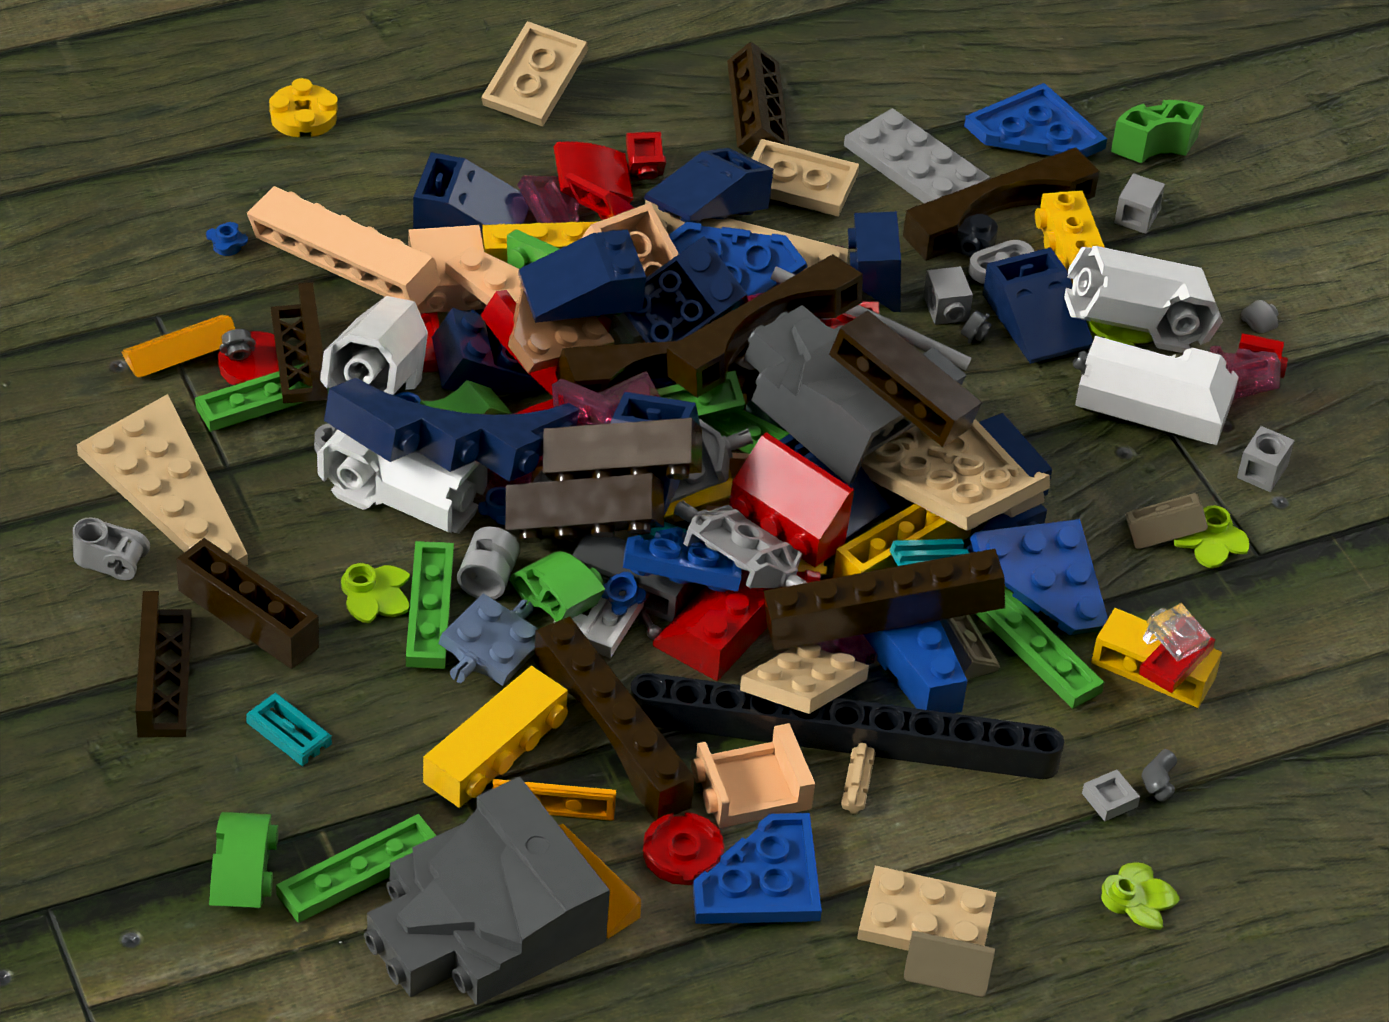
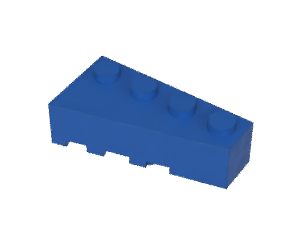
[857,620,967,714]

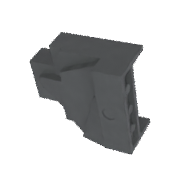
[744,305,967,485]
[364,776,610,1006]

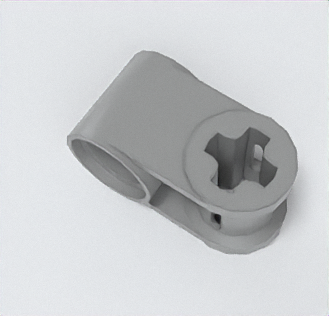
[73,517,151,581]

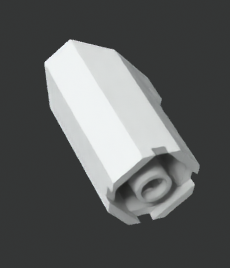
[1064,246,1223,353]
[320,296,428,395]
[1075,336,1238,445]
[317,430,488,534]

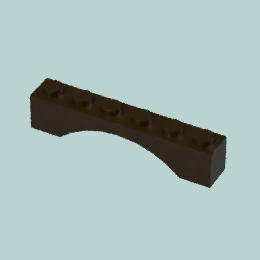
[903,147,1100,261]
[667,254,863,398]
[555,340,760,406]
[534,616,694,821]

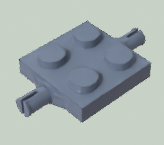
[438,593,538,686]

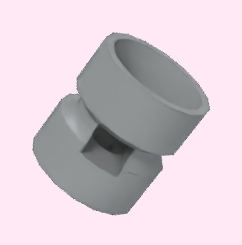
[457,526,520,599]

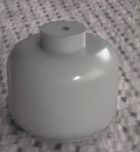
[1241,300,1279,333]

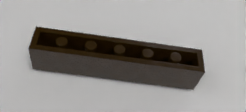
[764,549,1005,651]

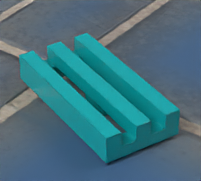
[889,539,969,566]
[246,692,332,767]

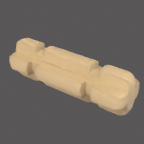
[841,743,876,814]

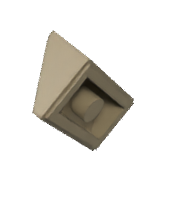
[1125,493,1208,549]
[940,615,1000,679]
[903,931,995,997]

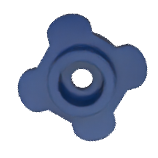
[206,222,248,256]
[478,487,506,524]
[602,572,646,615]

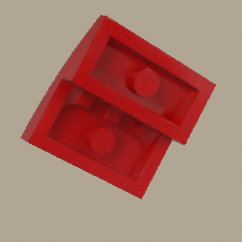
[553,141,634,204]
[565,172,634,221]

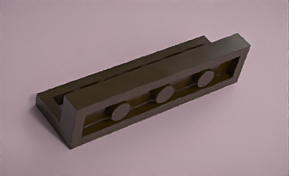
[727,41,790,154]
[271,282,328,404]
[135,591,192,737]

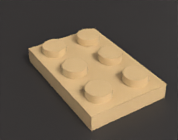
[481,21,588,127]
[752,139,859,217]
[740,643,869,714]
[857,865,997,951]

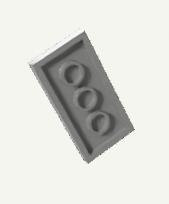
[844,108,990,203]

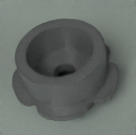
[961,310,992,343]
[220,329,256,361]

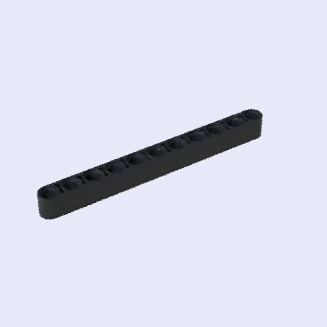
[630,673,1064,779]

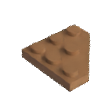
[508,283,615,373]

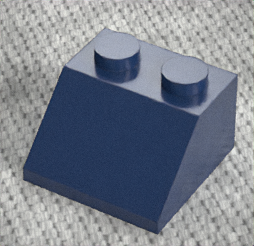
[848,211,901,312]

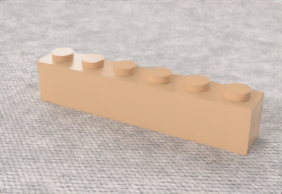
[247,186,441,306]

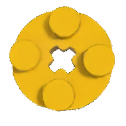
[269,78,338,137]

